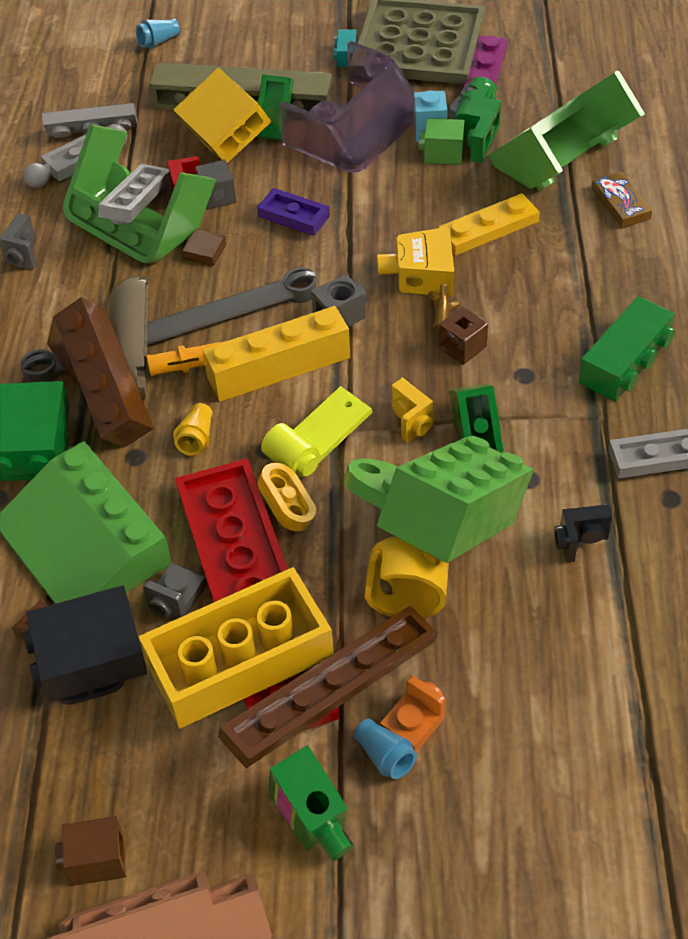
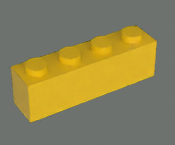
[202,306,351,402]

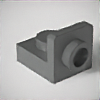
[0,213,37,270]
[143,563,207,619]

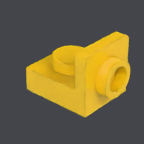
[392,377,433,443]

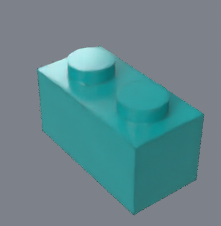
[333,29,357,67]

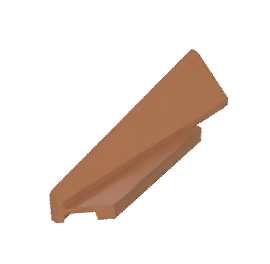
[47,870,272,939]

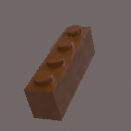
[47,297,154,447]

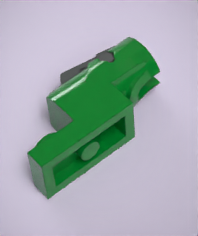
[450,76,502,163]

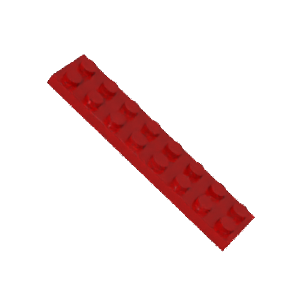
[175,458,340,730]

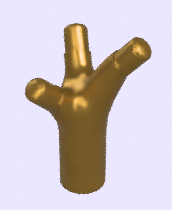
[428,284,460,333]

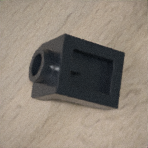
[554,504,613,562]

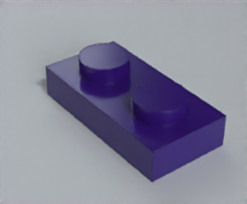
[257,188,330,236]

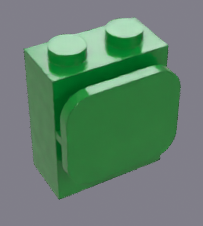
[0,381,70,481]

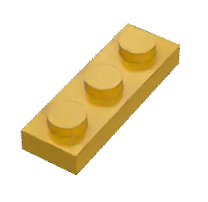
[439,193,540,256]

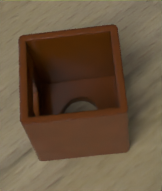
[438,306,488,365]

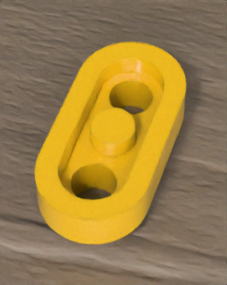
[257,463,316,531]

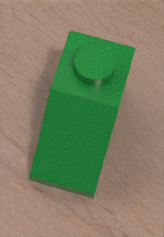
[449,383,504,453]

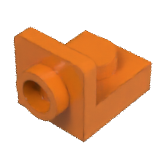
[380,675,446,753]

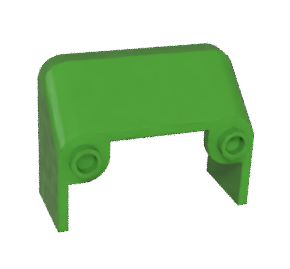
[487,70,645,191]
[63,124,216,263]

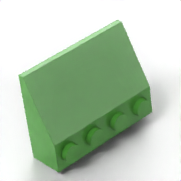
[0,441,172,604]

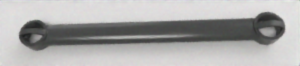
[20,267,317,383]

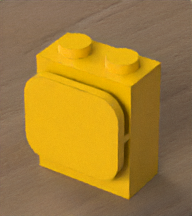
[174,67,271,163]

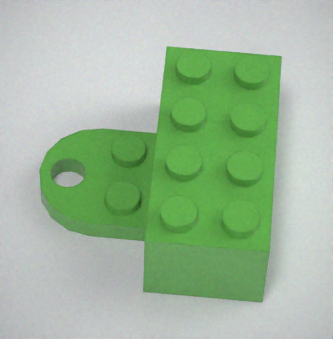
[344,436,534,563]

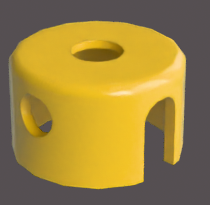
[365,536,449,619]

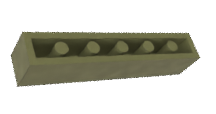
[149,62,334,120]

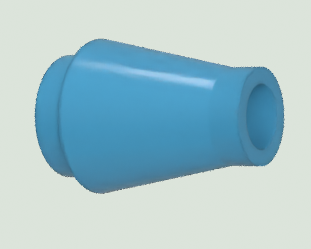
[135,19,180,49]
[353,719,417,779]

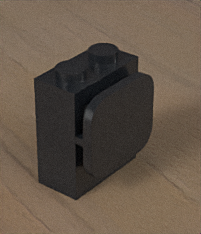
[22,585,148,705]

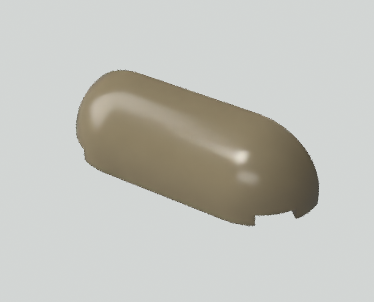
[106,275,149,399]

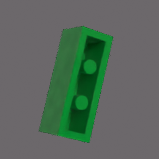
[578,296,676,402]

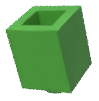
[419,118,464,165]

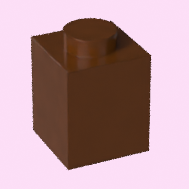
[55,816,126,886]

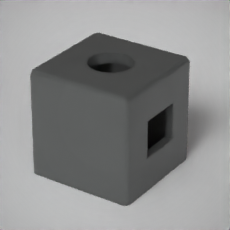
[195,160,236,210]

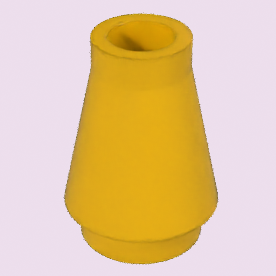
[173,403,213,456]

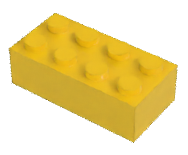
[138,567,334,729]

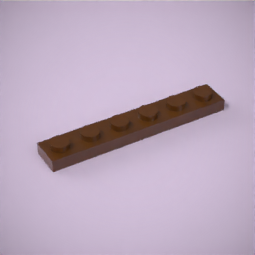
[218,605,438,769]

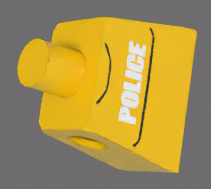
[377,227,454,296]

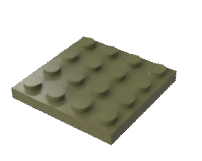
[351,0,485,85]

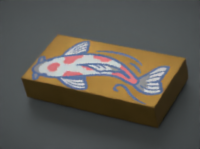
[592,171,652,228]

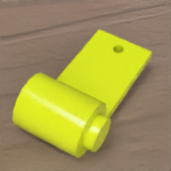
[261,386,373,478]

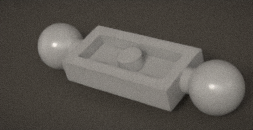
[23,124,128,188]

